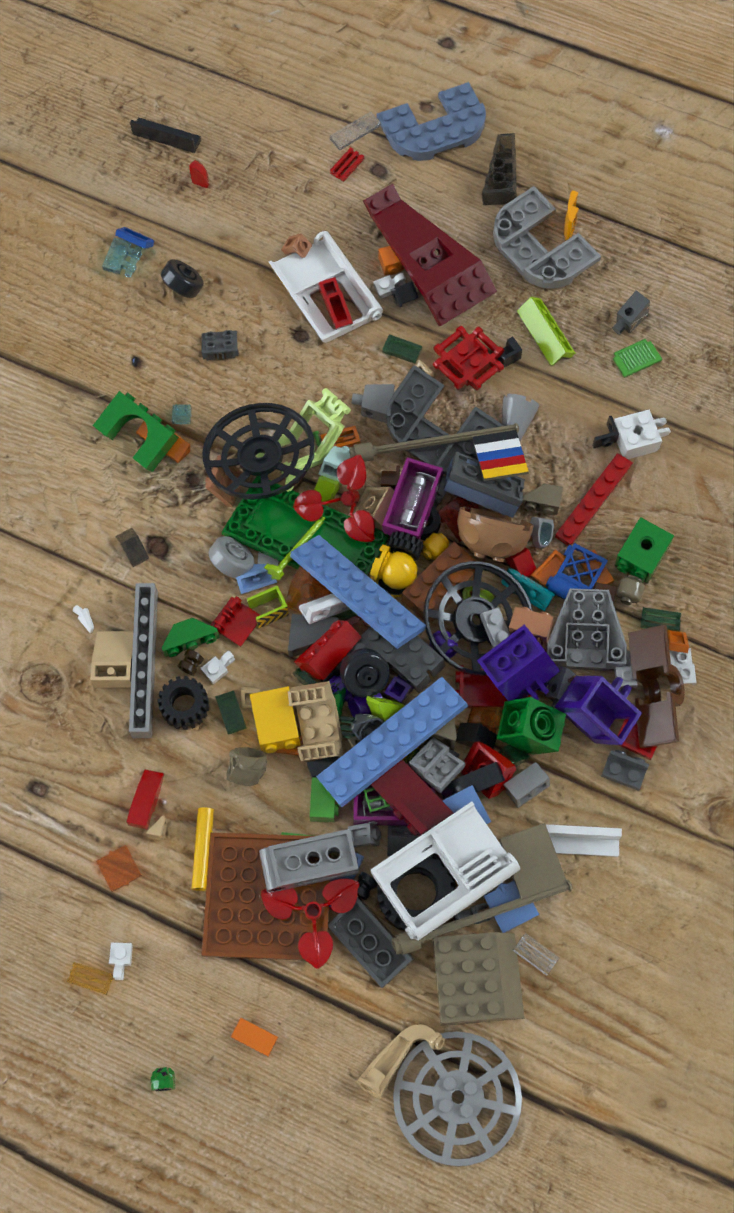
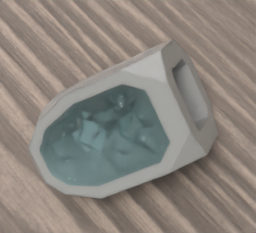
[530,517,554,548]

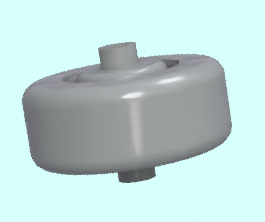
[209,536,254,579]

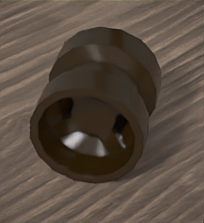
[177,649,204,676]

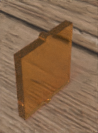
[96,845,142,892]

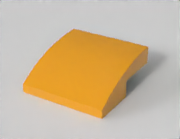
[564,190,579,241]

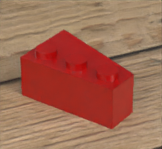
[294,620,362,680]

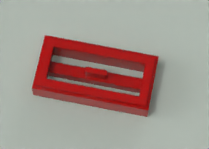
[330,147,364,182]

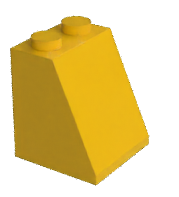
[250,686,301,753]

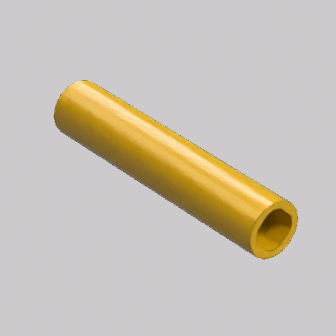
[192,807,214,891]

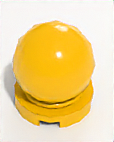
[370,544,417,589]

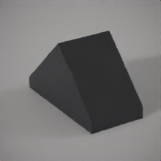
[456,723,497,749]

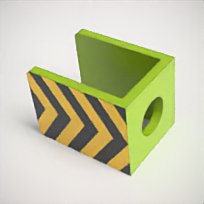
[247,585,289,628]

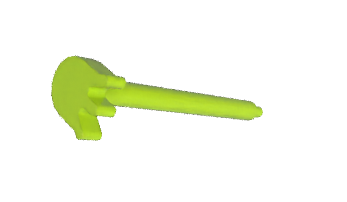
[264,516,325,580]

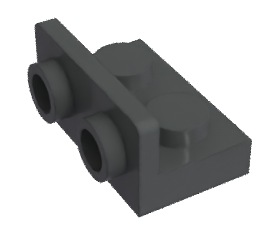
[601,750,649,791]

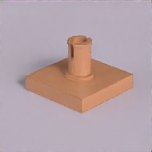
[205,455,243,507]

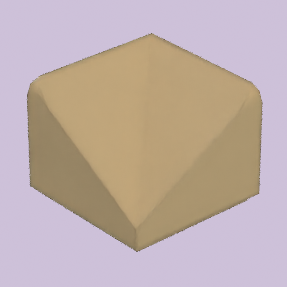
[146,816,168,841]

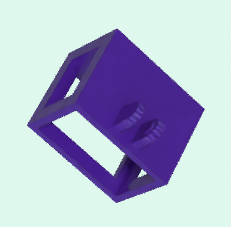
[477,624,560,701]
[555,676,642,745]

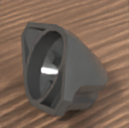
[351,714,384,741]

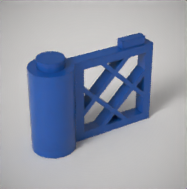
[546,543,608,600]

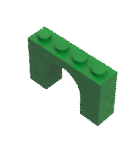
[93,391,179,472]

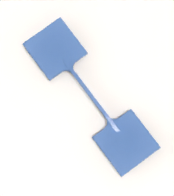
[442,785,539,933]

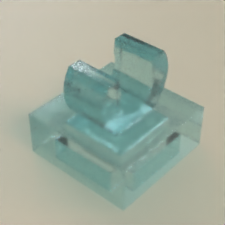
[172,404,192,424]

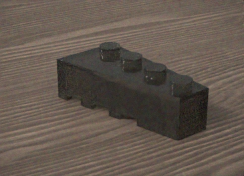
[482,133,517,206]

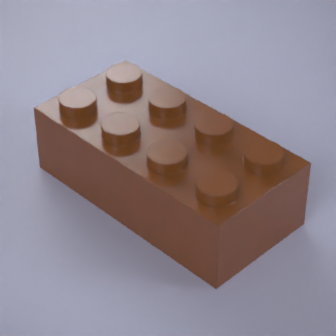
[401,542,476,625]

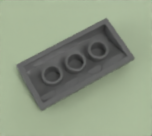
[328,897,414,988]

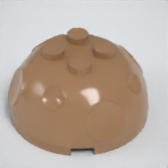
[457,507,534,562]

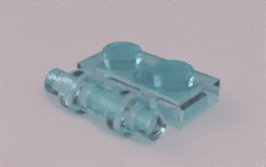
[102,238,143,277]

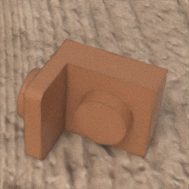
[281,233,312,258]

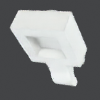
[373,273,406,299]
[200,651,235,684]
[109,943,133,980]

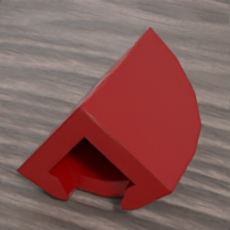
[189,160,209,188]

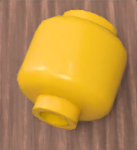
[422,533,449,560]

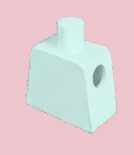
[319,446,350,482]

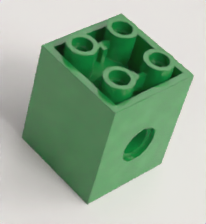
[615,517,674,584]
[497,697,566,755]

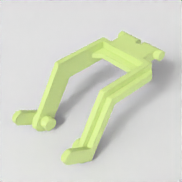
[256,388,351,492]

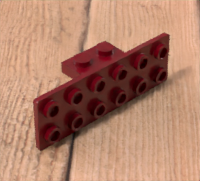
[371,759,454,858]

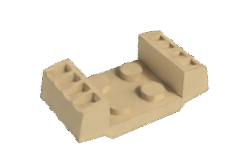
[288,681,344,761]

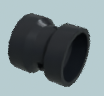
[357,871,378,900]

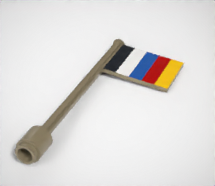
[349,423,529,481]

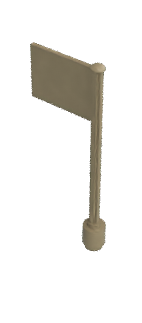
[391,823,572,955]

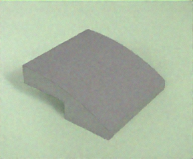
[409,737,465,793]

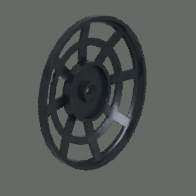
[202,403,315,499]
[423,561,533,676]

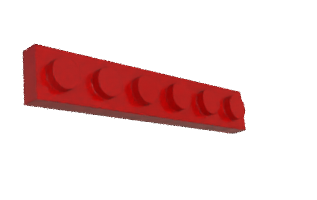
[555,453,633,546]

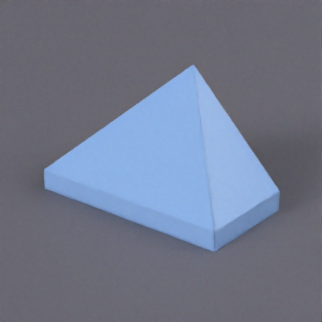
[236,564,277,594]

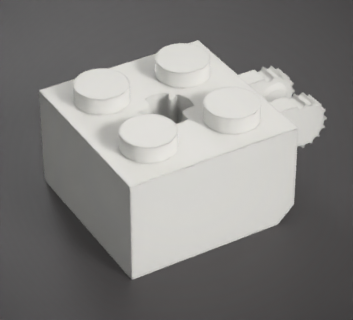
[612,410,671,459]

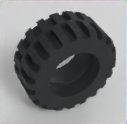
[377,854,456,932]

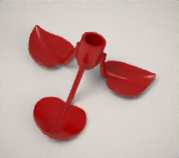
[293,455,375,542]
[261,879,359,969]

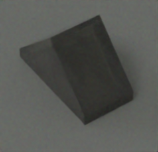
[115,528,149,567]

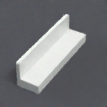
[299,593,350,624]
[540,824,622,857]

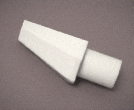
[73,605,94,633]

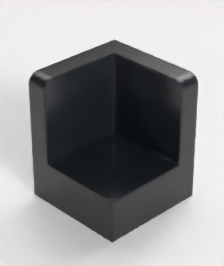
[496,337,522,368]

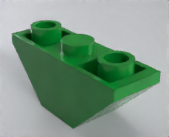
[162,618,220,657]

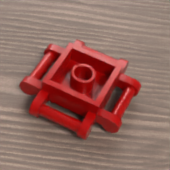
[433,326,505,391]

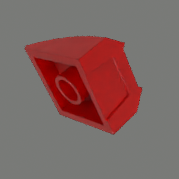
[461,741,516,799]

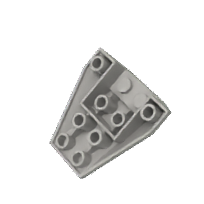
[547,588,627,671]

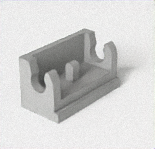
[504,762,550,808]

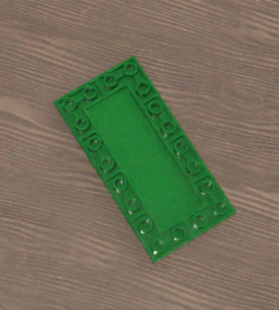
[222,476,390,577]

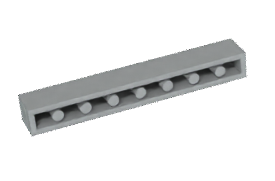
[129,583,158,738]

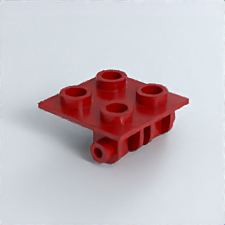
[211,596,260,647]

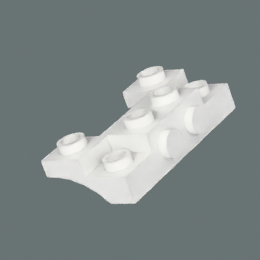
[614,648,697,687]

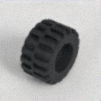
[158,676,209,730]

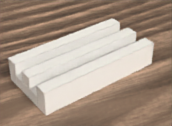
[455,848,502,889]

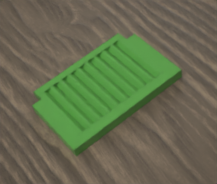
[613,339,662,378]

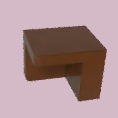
[380,465,400,491]

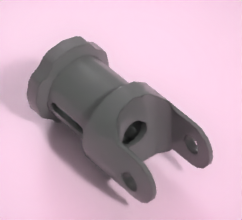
[454,903,492,925]

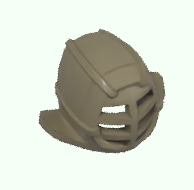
[226,747,267,786]

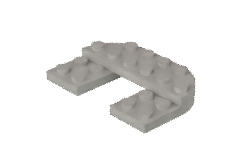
[493,186,601,289]

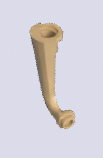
[356,1024,445,1099]

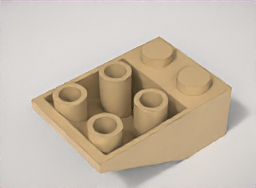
[90,631,133,688]

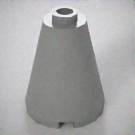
[502,394,539,441]

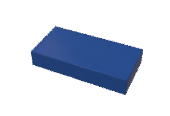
[115,227,154,249]

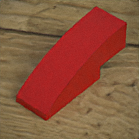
[318,277,353,329]
[126,769,165,830]

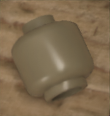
[617,575,645,605]

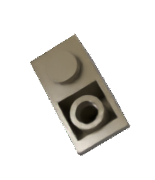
[521,484,563,515]

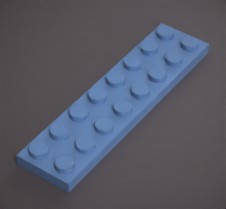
[290,535,426,649]
[316,677,468,808]

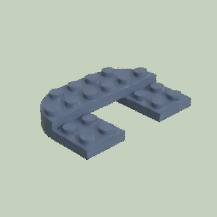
[377,82,486,161]

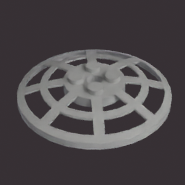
[393,1031,522,1166]

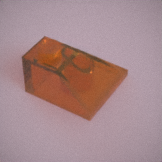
[286,566,332,614]

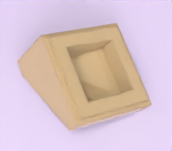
[241,687,261,709]

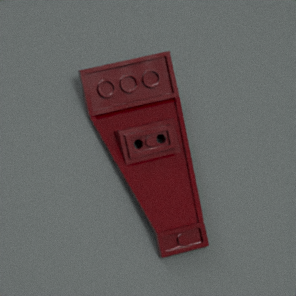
[363,184,497,326]

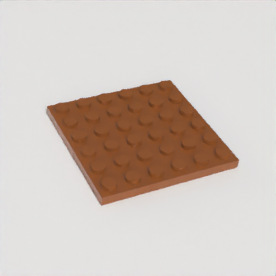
[201,832,332,961]

